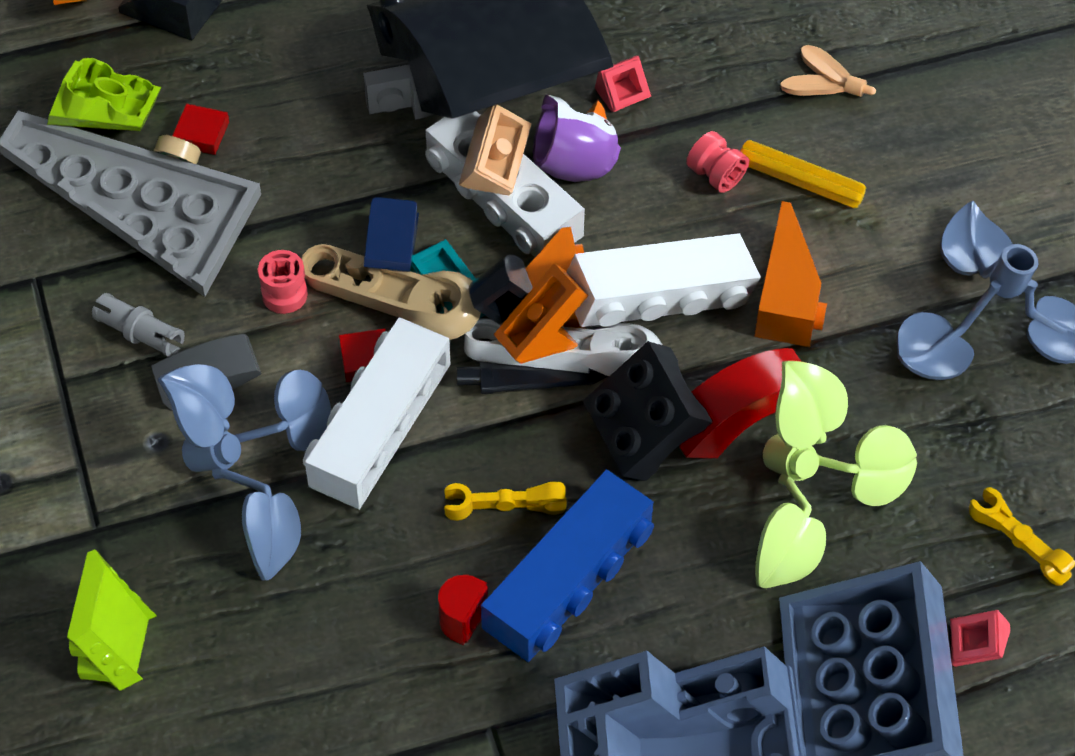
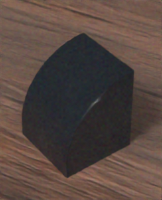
[469,255,533,326]

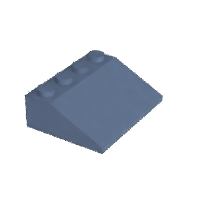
[779,561,963,756]

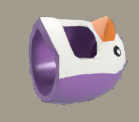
[533,94,621,182]

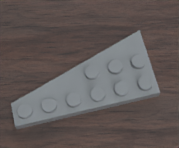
[0,111,261,297]

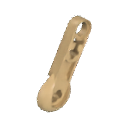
[301,244,481,340]

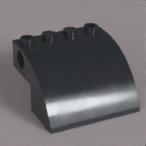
[367,0,613,119]

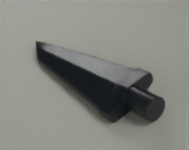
[457,361,609,394]

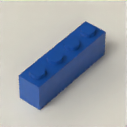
[481,469,654,663]

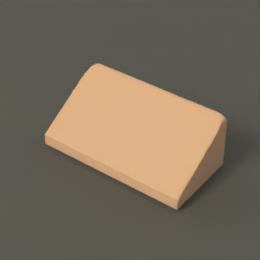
[459,104,532,196]

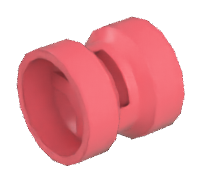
[686,131,749,193]
[257,250,308,314]

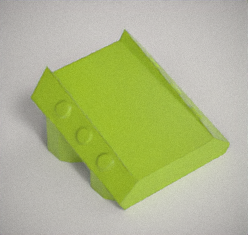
[47,58,161,131]
[67,549,157,691]

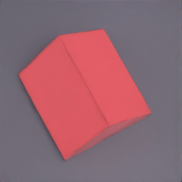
[595,55,651,112]

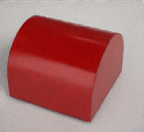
[438,575,488,646]

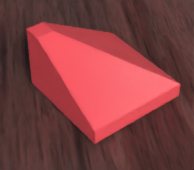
[950,610,1010,667]

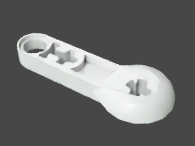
[464,318,662,376]

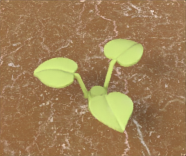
[755,361,917,588]

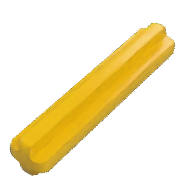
[740,140,866,208]

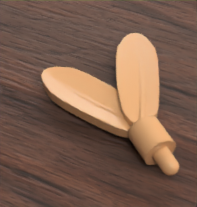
[780,45,876,97]

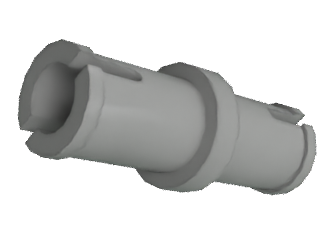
[92,293,185,357]

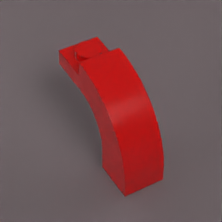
[679,348,802,458]

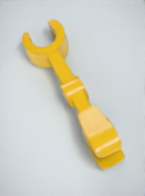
[444,481,567,521]
[969,487,1075,586]

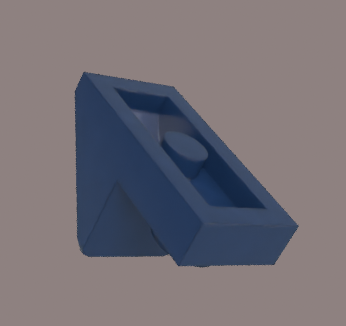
[364,197,419,272]

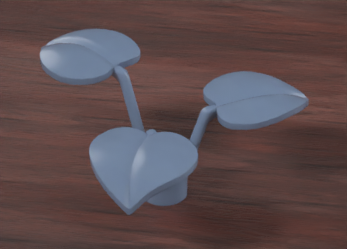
[896,201,1075,380]
[158,364,331,581]

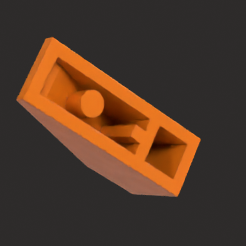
[755,201,827,347]

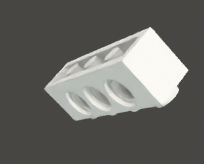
[425,111,585,257]

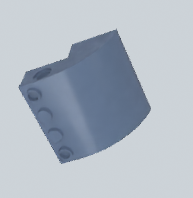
[554,646,805,756]

